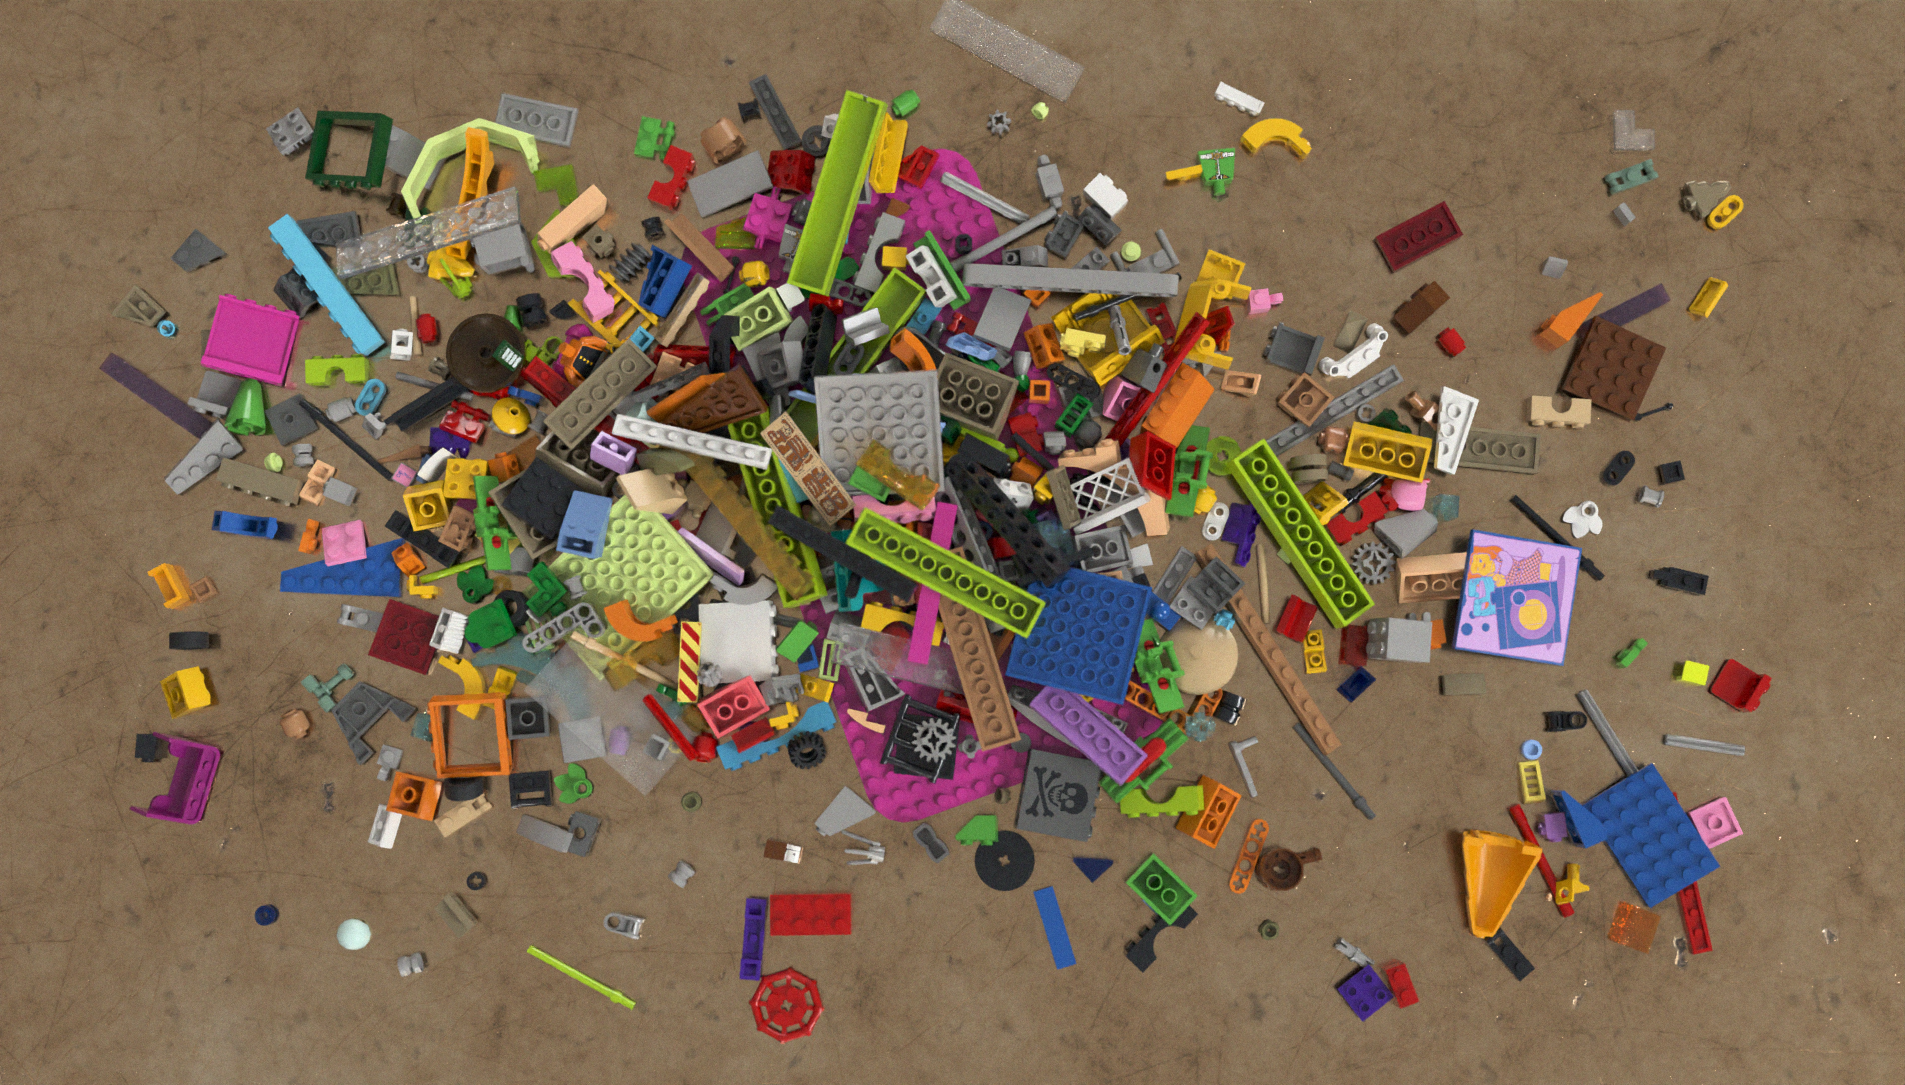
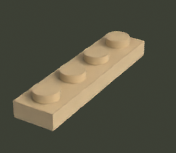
[655,273,710,347]

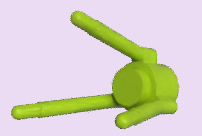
[440,259,473,299]

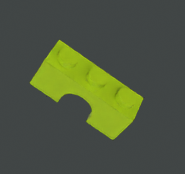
[305,354,370,386]

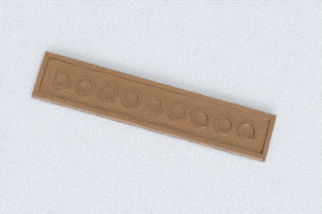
[939,547,1021,752]

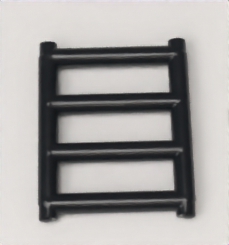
[880,694,961,784]

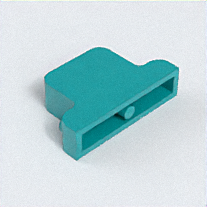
[831,530,885,612]

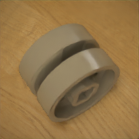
[1290,454,1329,484]

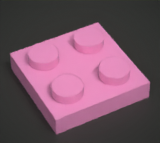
[322,520,367,566]
[1687,797,1743,849]

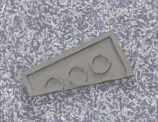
[164,418,243,495]

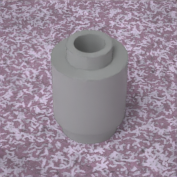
[325,397,357,422]

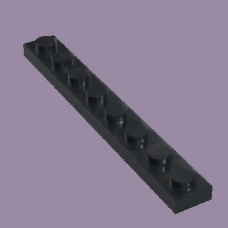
[768,506,918,603]

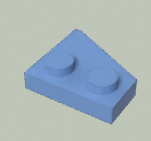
[946,332,997,361]

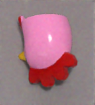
[1379,478,1430,511]

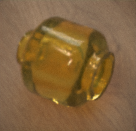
[682,703,710,733]

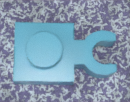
[1213,609,1235,630]

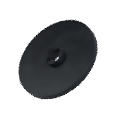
[975,831,1035,891]

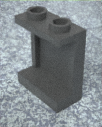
[1263,322,1325,376]

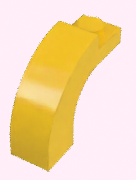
[1240,118,1312,159]
[438,654,487,720]

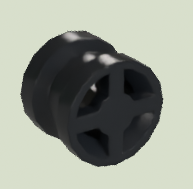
[641,217,664,238]

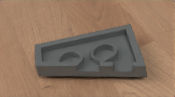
[297,211,363,250]

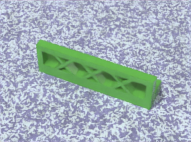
[913,230,971,311]

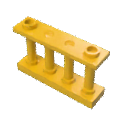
[568,270,660,349]

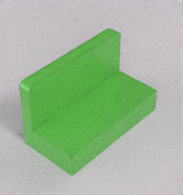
[776,620,819,663]

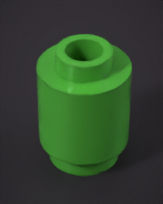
[890,89,920,117]

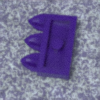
[429,427,471,459]

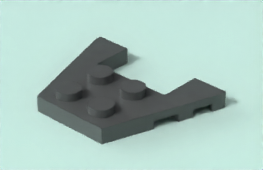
[331,681,417,765]

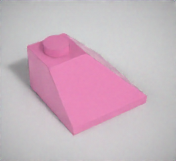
[1102,374,1142,428]

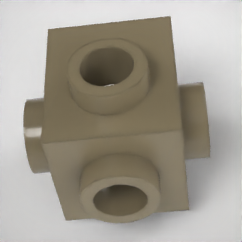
[582,224,615,258]

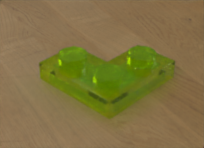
[534,164,579,207]

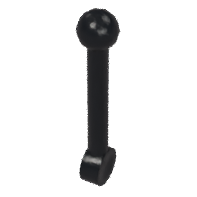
[723,256,740,295]
[1634,402,1674,421]

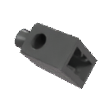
[1120,343,1167,393]

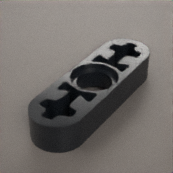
[1047,363,1101,399]

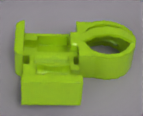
[525,336,563,365]

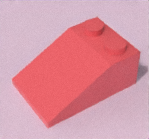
[697,675,770,739]

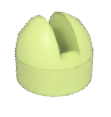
[1031,102,1048,120]

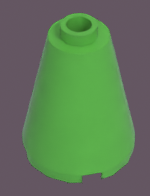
[224,379,266,435]

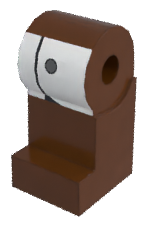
[763,839,804,863]

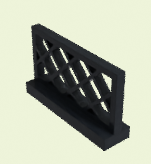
[383,376,470,432]

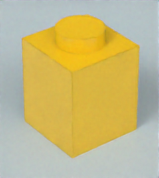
[882,246,910,271]

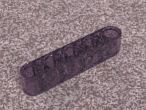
[1578,283,1671,340]

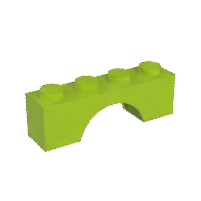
[1120,785,1204,818]

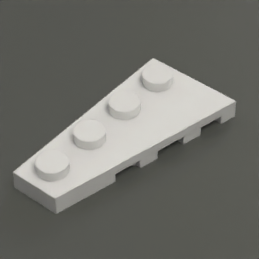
[1434,386,1479,475]

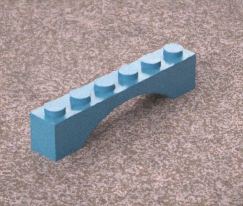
[716,701,837,771]

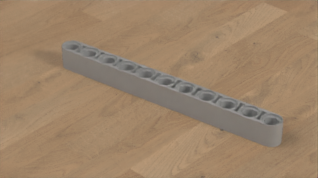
[962,264,1179,297]

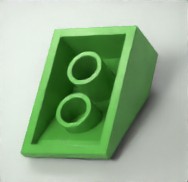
[1125,853,1198,925]

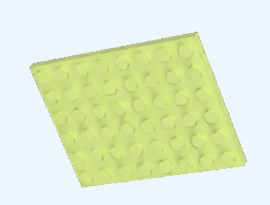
[522,494,714,681]

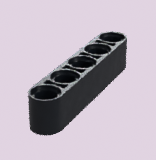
[799,303,837,394]

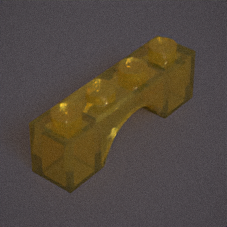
[856,439,940,511]
[602,631,680,692]

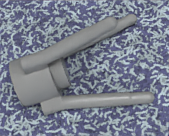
[841,830,885,865]

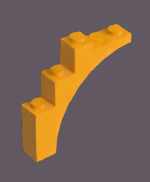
[445,127,494,260]

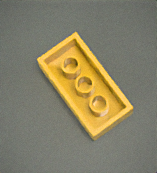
[1343,421,1432,483]

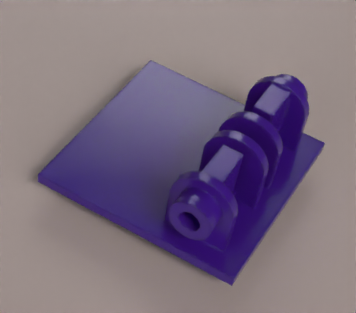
[1337,964,1394,1022]

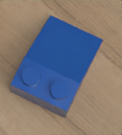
[1550,790,1608,849]

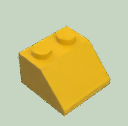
[403,479,452,531]
[160,666,211,719]

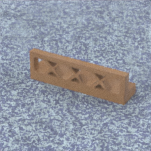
[664,213,735,282]

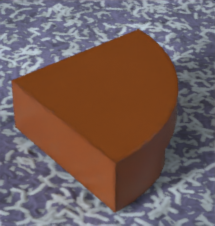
[885,198,910,217]

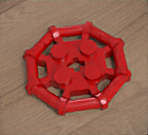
[749,967,824,1044]

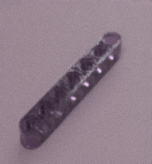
[99,352,213,440]

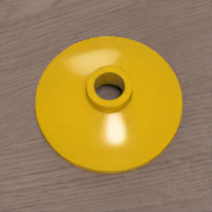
[492,398,530,434]

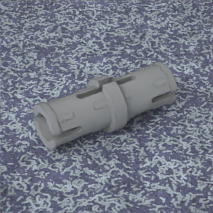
[1334,937,1375,968]

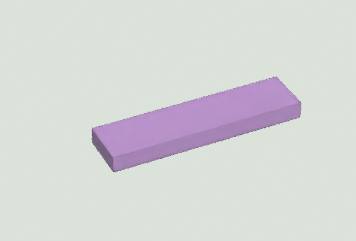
[677,528,744,586]

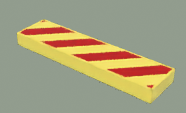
[677,621,702,703]

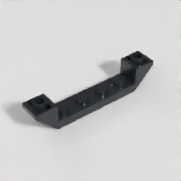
[709,315,740,374]

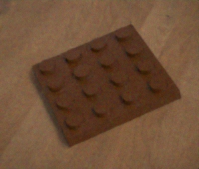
[1562,316,1666,420]

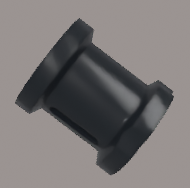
[738,98,761,120]
[955,234,973,255]

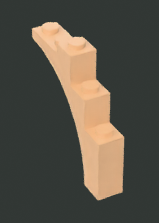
[1058,439,1170,536]

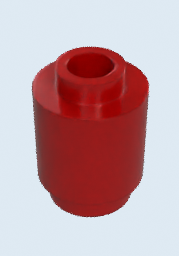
[416,314,438,343]
[1438,327,1467,357]

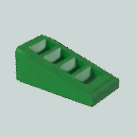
[1054,393,1094,438]

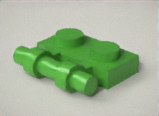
[634,116,675,161]

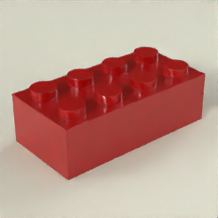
[770,892,852,936]

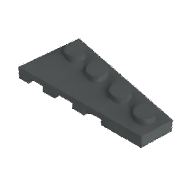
[632,362,710,404]

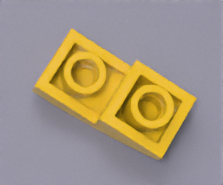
[1302,629,1327,674]

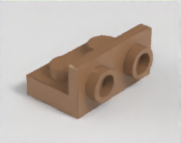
[439,505,476,552]

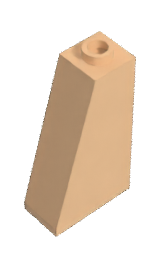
[537,184,607,255]

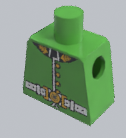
[1196,148,1235,195]

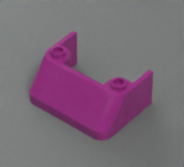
[130,732,220,824]

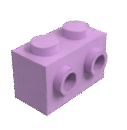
[590,431,636,475]

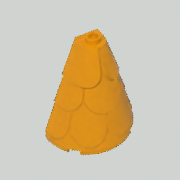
[1461,830,1542,938]

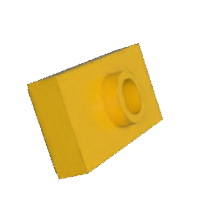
[1689,277,1728,317]
[795,673,834,702]

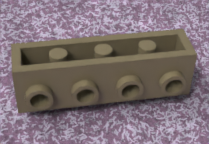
[216,458,304,506]

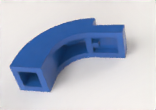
[211,511,278,539]

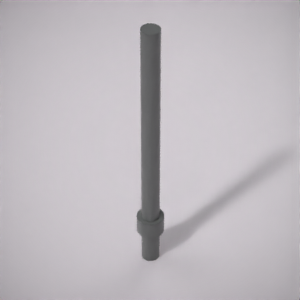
[1293,722,1376,820]

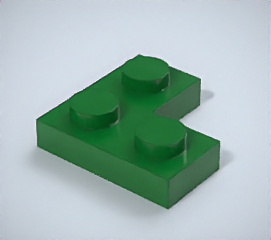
[526,561,569,618]

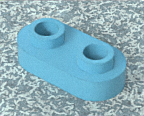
[355,379,386,416]

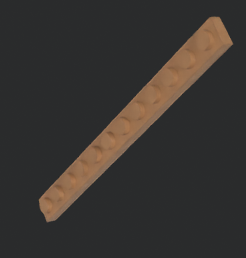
[1194,543,1342,756]

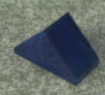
[1336,666,1376,703]
[1072,857,1114,883]

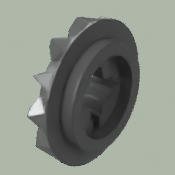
[802,125,831,157]

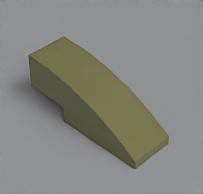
[636,448,695,475]

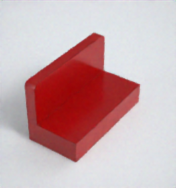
[1276,594,1318,643]
[731,717,776,753]

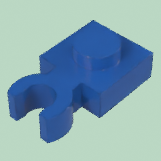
[508,386,545,407]

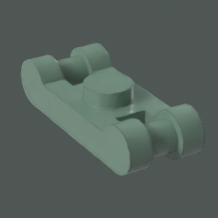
[1604,159,1659,195]

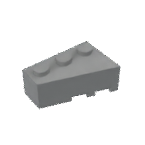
[842,648,905,712]

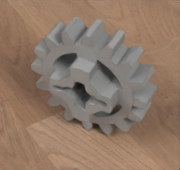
[1351,542,1396,585]
[912,718,956,762]

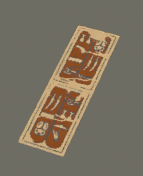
[760,412,856,526]

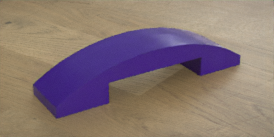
[739,898,767,981]

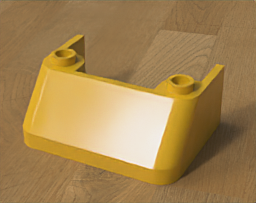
[1174,279,1252,370]

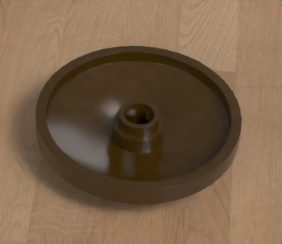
[446,313,526,393]

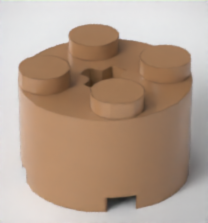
[700,117,746,163]

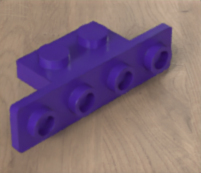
[1222,502,1261,567]

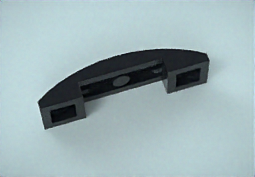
[385,510,460,569]

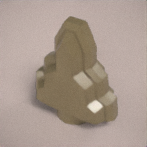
[1683,180,1732,219]

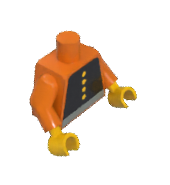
[558,336,620,388]

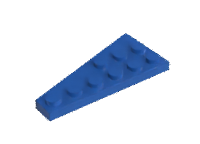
[280,538,404,597]

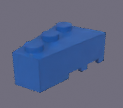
[638,245,692,318]

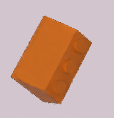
[1176,775,1242,849]

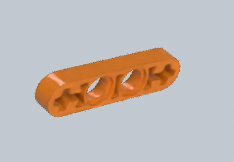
[1228,819,1269,894]

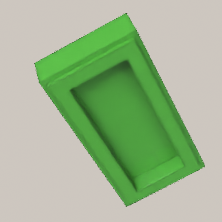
[848,465,894,502]

